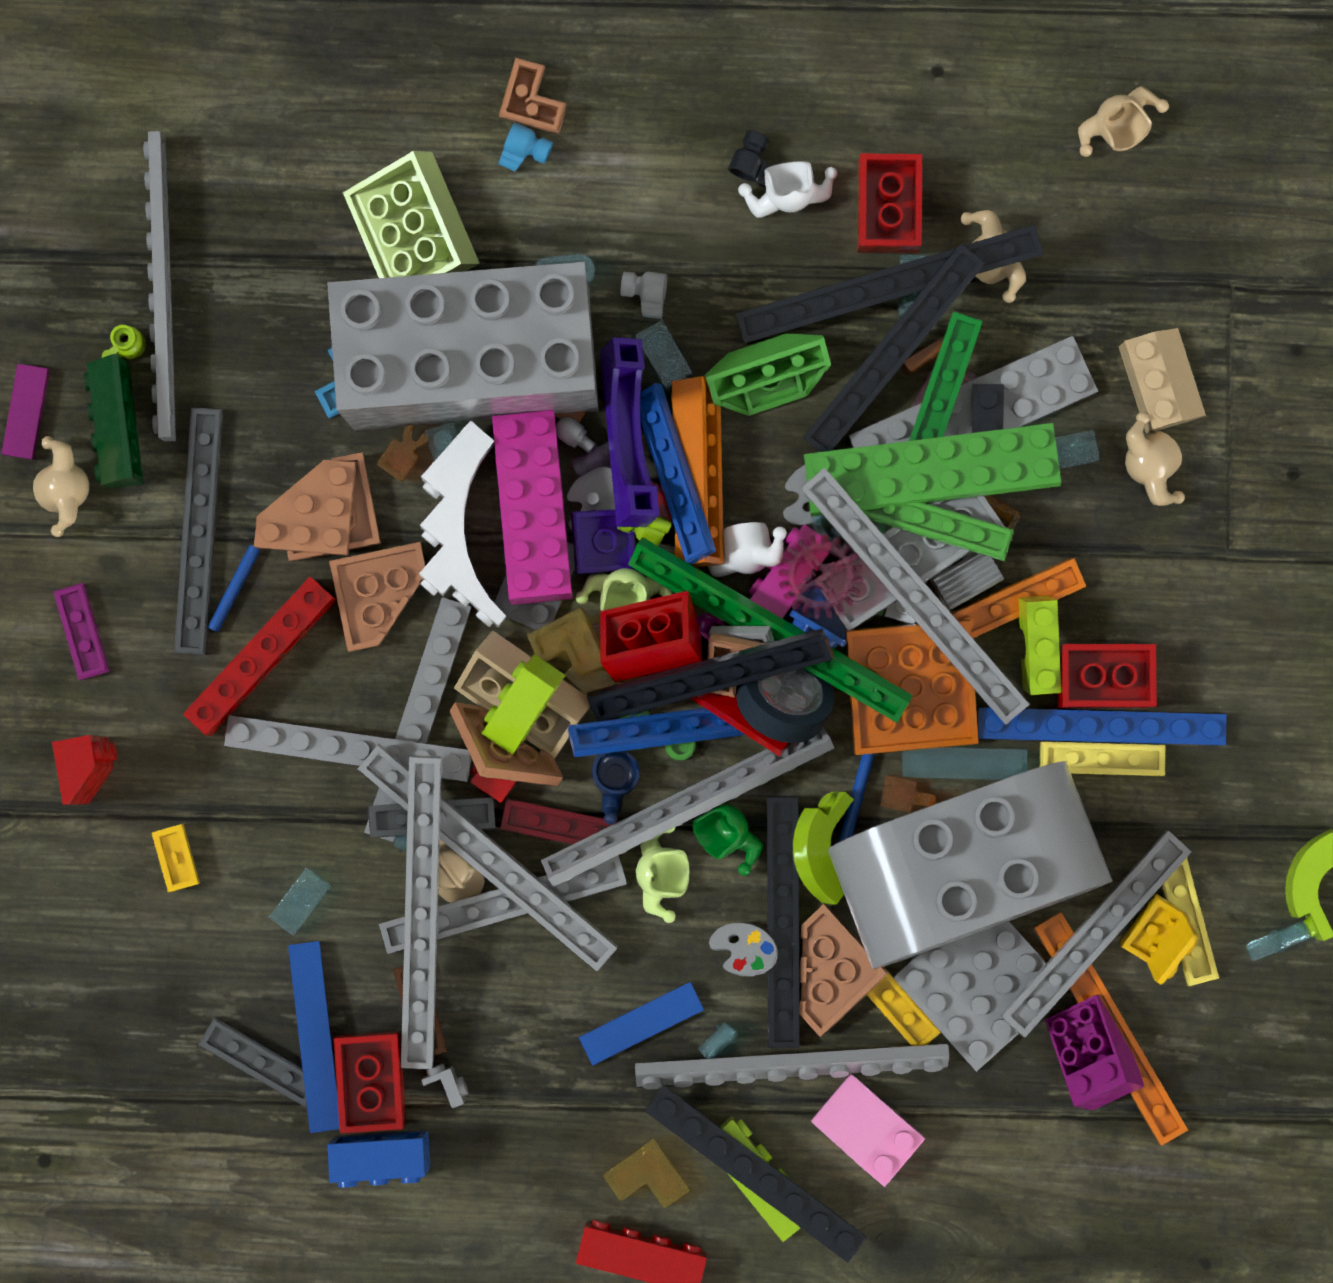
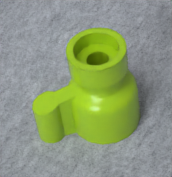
[102,325,146,359]
[617,516,672,546]

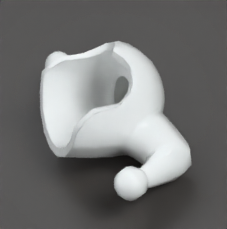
[738,161,837,218]
[707,522,787,577]

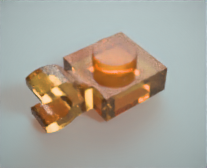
[880,775,936,812]

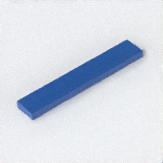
[640,383,716,564]
[568,708,745,757]
[288,941,340,1133]

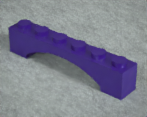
[600,337,660,527]

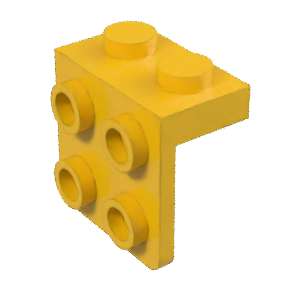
[1120,894,1198,985]

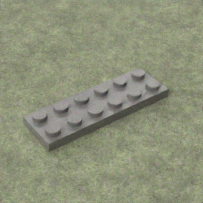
[814,496,1005,631]

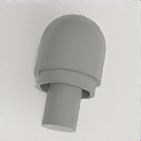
[556,417,596,453]

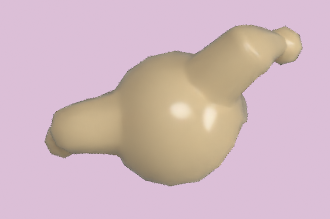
[1078,86,1169,157]
[961,210,1026,303]
[1125,412,1185,506]
[33,436,89,537]

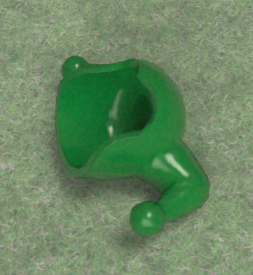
[692,802,763,876]

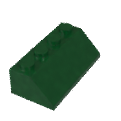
[83,354,144,489]

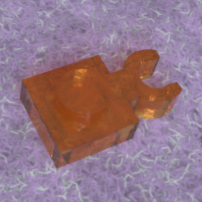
[377,424,428,482]

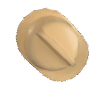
[438,839,484,903]

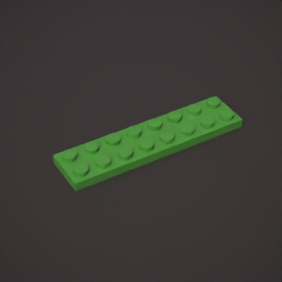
[804,423,1061,517]

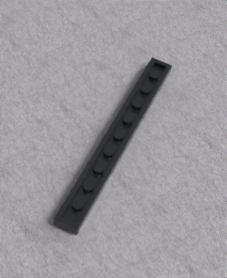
[736,224,1043,343]

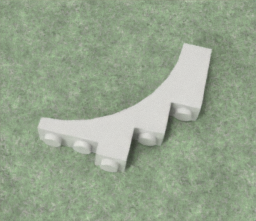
[419,420,506,627]

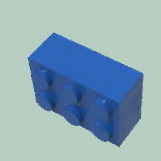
[327,1131,430,1188]

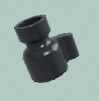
[728,130,771,188]

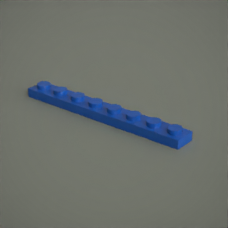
[977,708,1227,745]

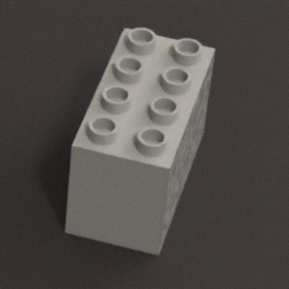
[327,262,599,431]

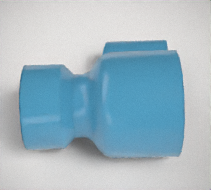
[498,122,554,172]

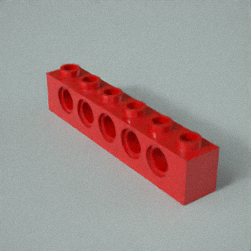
[183,577,337,736]

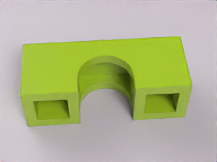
[1018,595,1061,695]

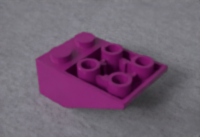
[1045,995,1144,1110]

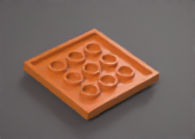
[845,619,979,755]

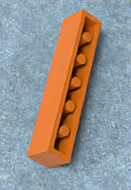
[671,376,724,568]

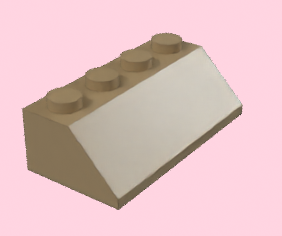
[454,631,590,759]

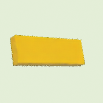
[867,974,941,1046]

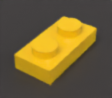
[152,824,200,893]

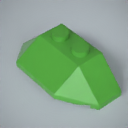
[705,333,831,416]

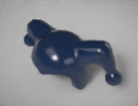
[591,751,640,825]

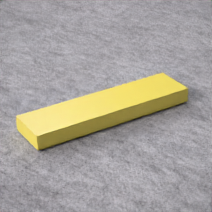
[1040,742,1165,776]
[1161,858,1219,986]

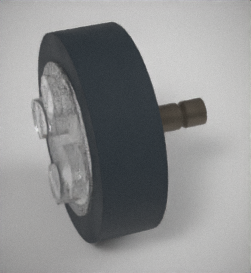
[736,668,834,743]

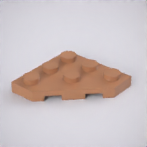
[287,452,381,562]
[254,460,356,556]
[329,542,426,652]
[450,702,563,786]
[799,904,889,1037]

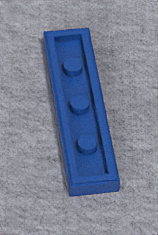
[579,982,704,1066]

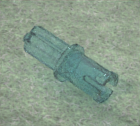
[1246,921,1310,961]

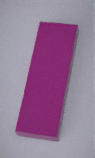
[1,364,50,460]
[53,583,110,681]

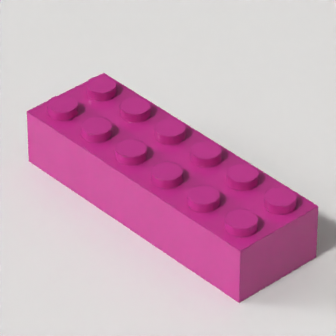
[492,410,573,605]

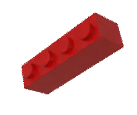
[575,1219,707,1283]

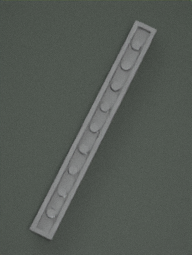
[143,131,176,442]
[800,468,1030,725]
[541,727,834,887]
[358,744,618,971]
[401,755,442,1069]
[635,1044,949,1089]

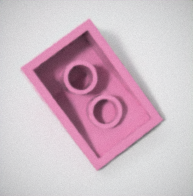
[811,1074,925,1187]

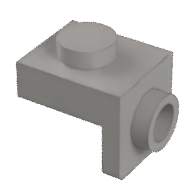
[421,1063,469,1108]

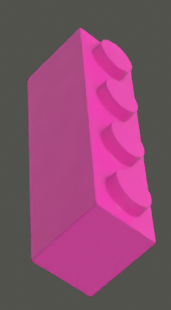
[749,524,835,619]

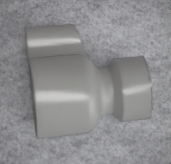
[620,271,667,319]

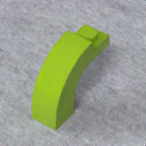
[793,792,854,904]
[1285,829,1333,941]

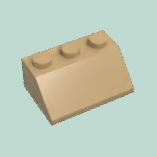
[1119,328,1206,434]

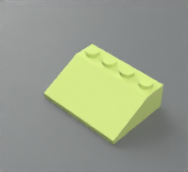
[343,151,480,278]

